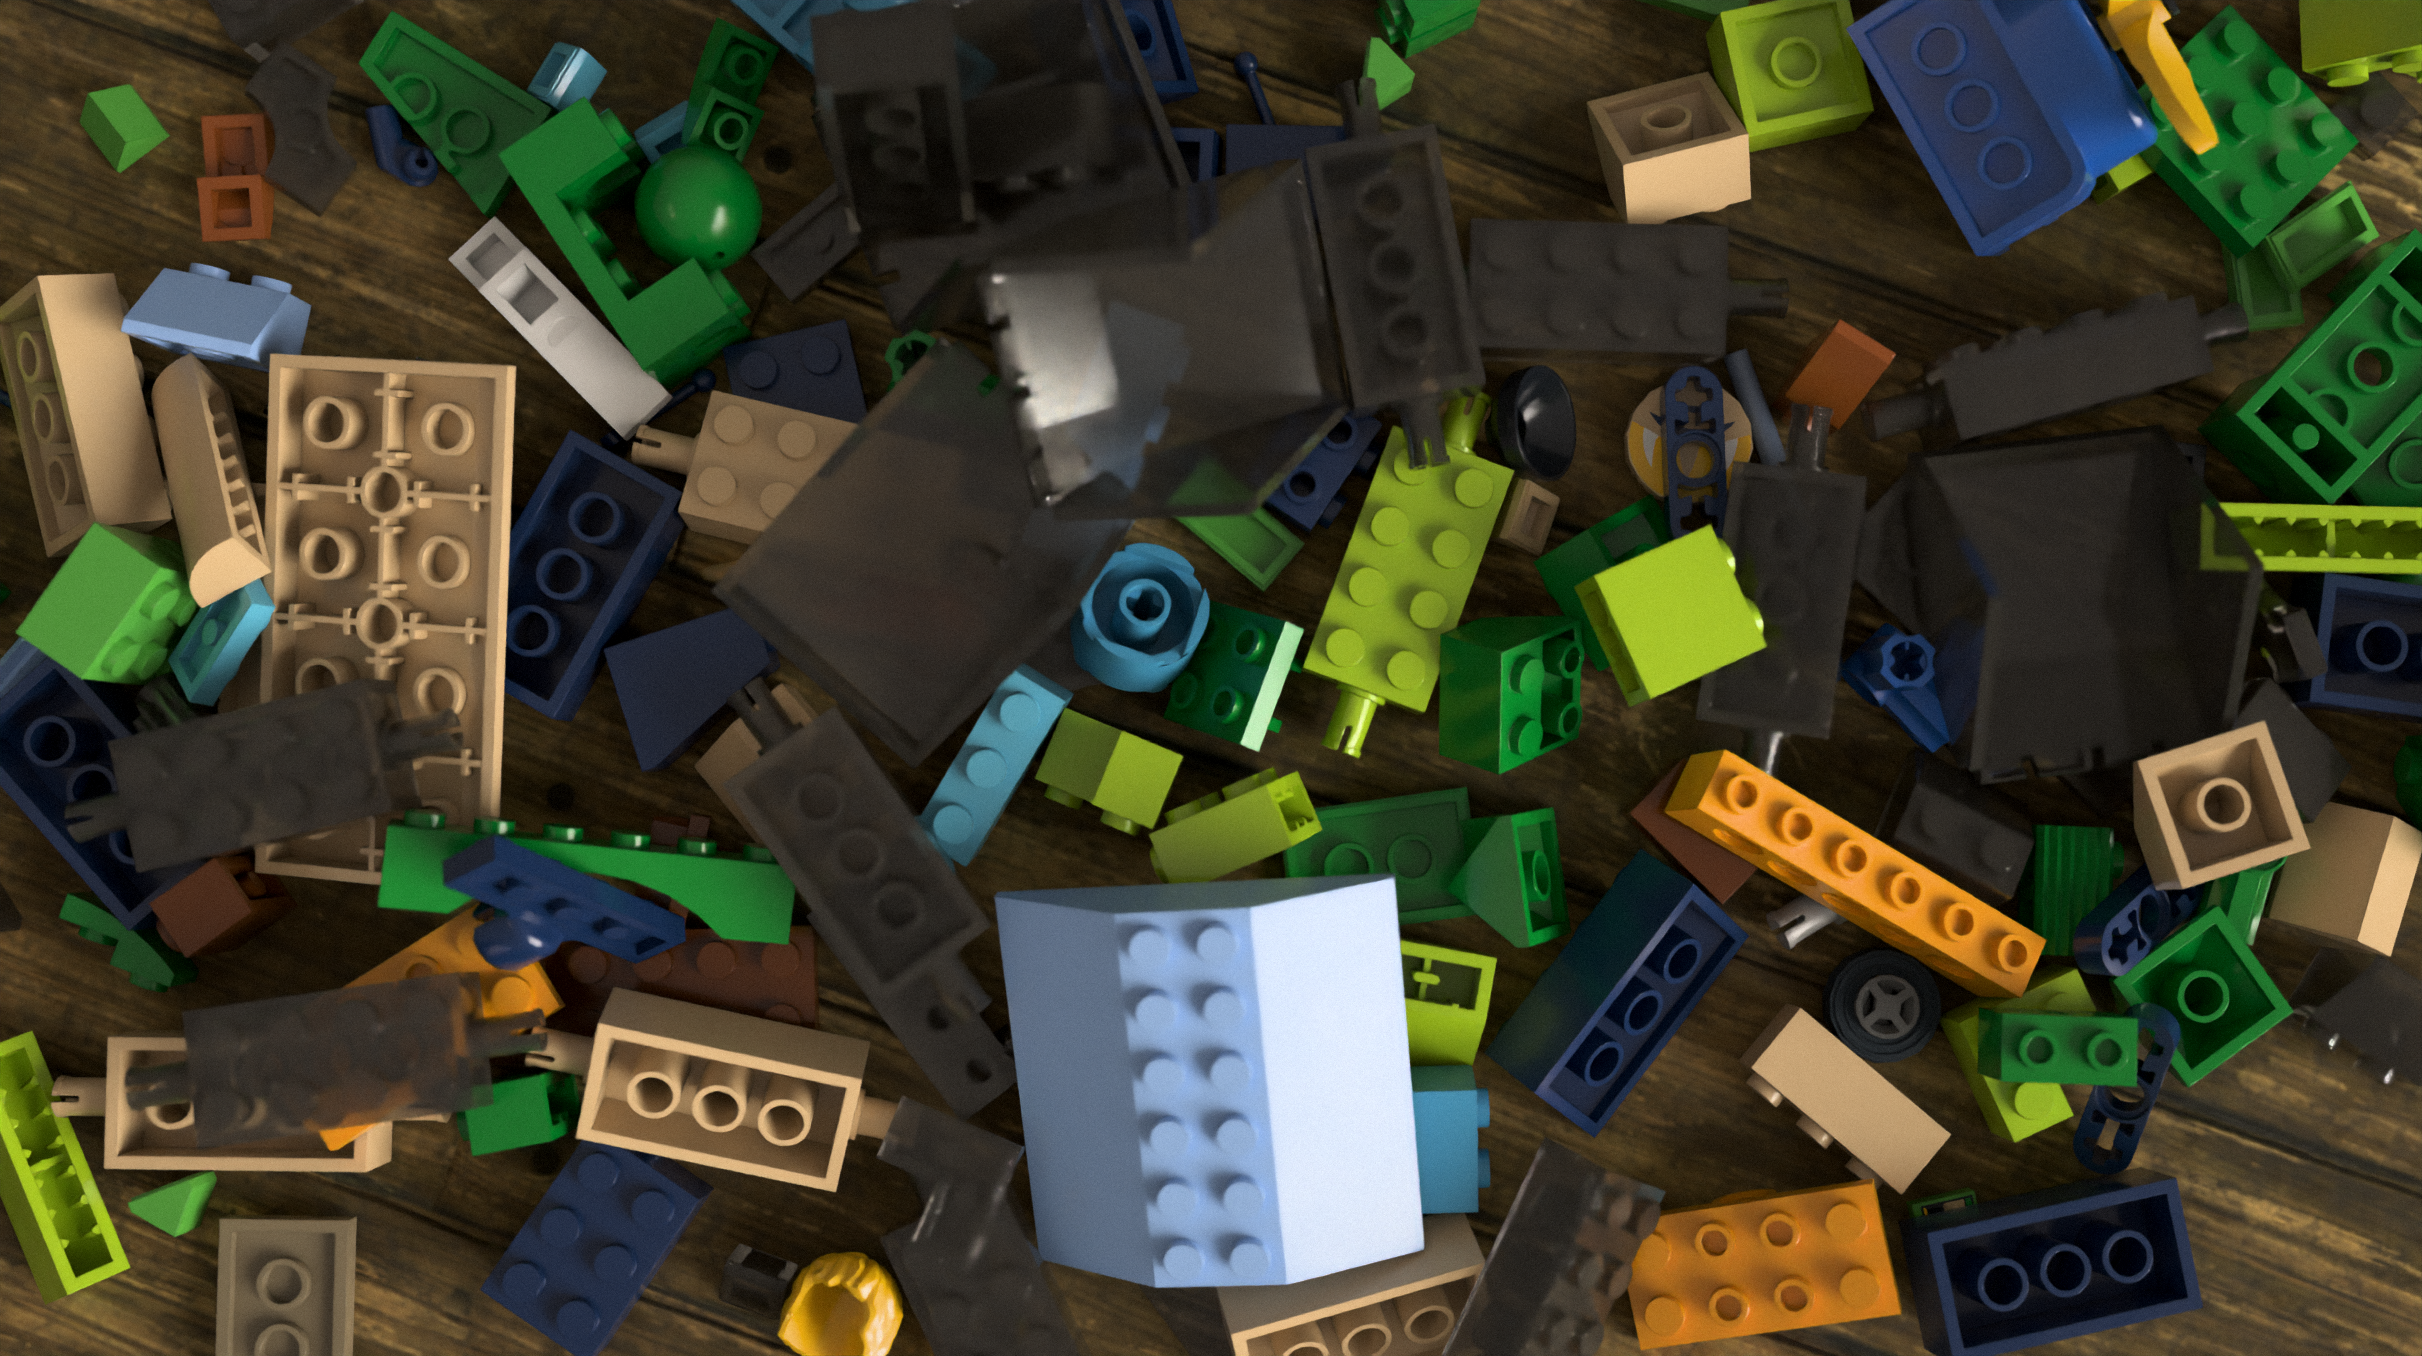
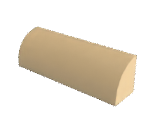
[151,353,271,608]

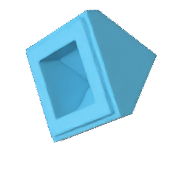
[526,41,607,114]

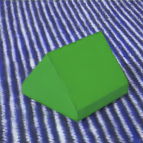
[1358,37,1415,117]
[79,84,170,173]
[128,1170,217,1237]

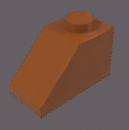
[1771,319,1896,438]

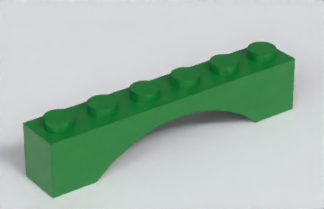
[378,809,798,945]

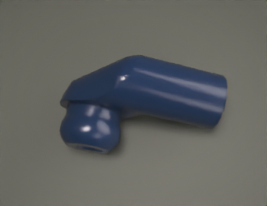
[365,105,438,187]

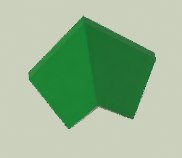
[1447,807,1571,948]
[2109,904,2294,1088]

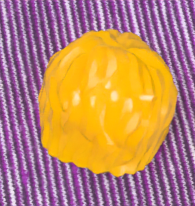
[777,1252,903,1356]

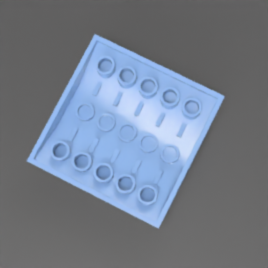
[994,873,1425,1288]

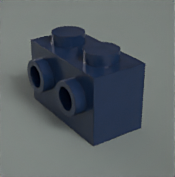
[1246,381,1384,536]

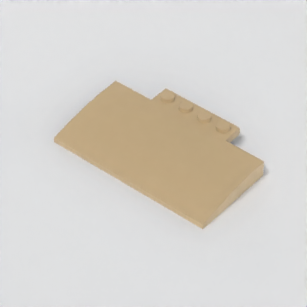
[217,354,516,885]

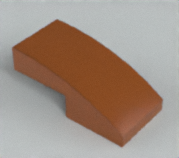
[197,113,275,243]

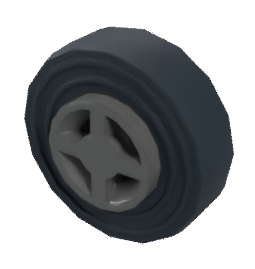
[1822,947,1941,1063]

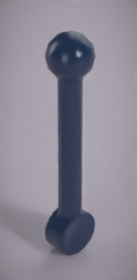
[1233,51,1276,125]
[600,368,716,450]

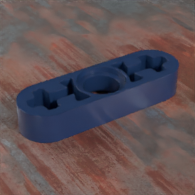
[1660,366,1728,542]
[2073,862,2205,976]
[2073,1003,2181,1175]

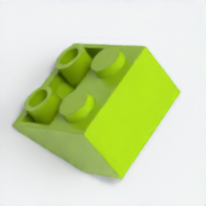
[1400,937,1497,1067]

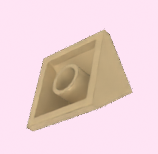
[2263,796,2422,957]

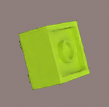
[1706,0,1874,153]

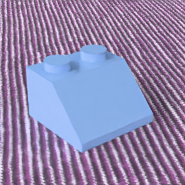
[121,263,312,373]

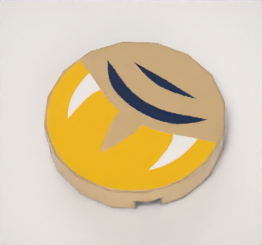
[1623,381,1753,505]

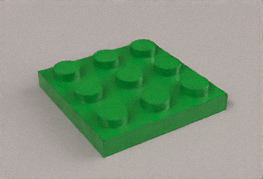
[2137,4,2360,259]

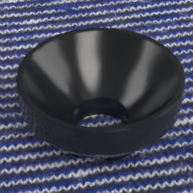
[1485,365,1576,482]

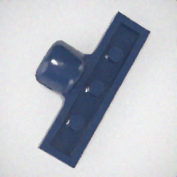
[442,835,686,971]

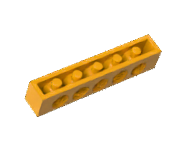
[1664,749,2047,998]

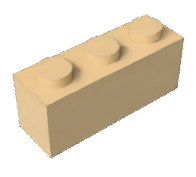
[1739,1003,1951,1195]

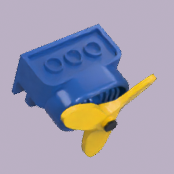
[1846,0,2218,256]

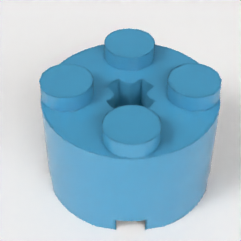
[1070,543,1210,693]

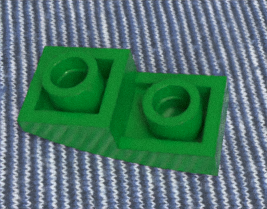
[681,17,779,164]
[58,891,199,992]

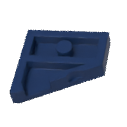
[722,319,872,427]

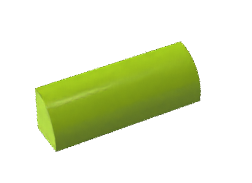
[2178,502,2422,575]
[0,1031,131,1305]

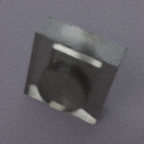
[2328,71,2419,162]

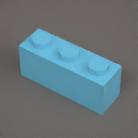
[910,661,1074,867]

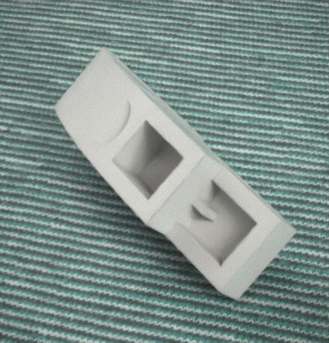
[449,216,673,441]

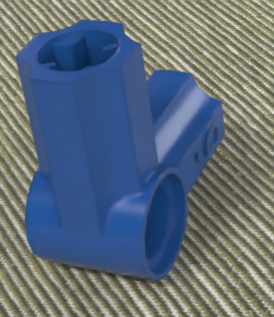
[1838,623,1971,753]

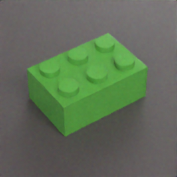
[16,521,201,687]

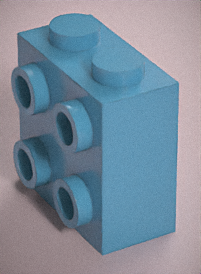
[1410,1065,1490,1214]

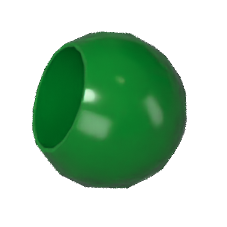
[634,145,763,273]

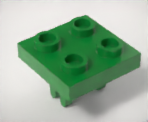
[1163,600,1304,752]

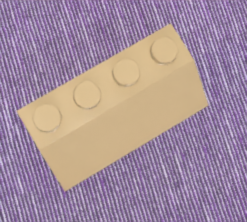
[0,273,173,558]
[1215,1213,1498,1356]

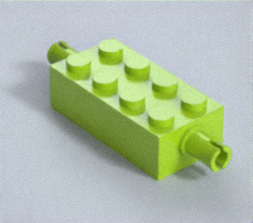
[1301,385,1515,758]

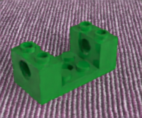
[497,96,753,390]
[2197,228,2422,505]

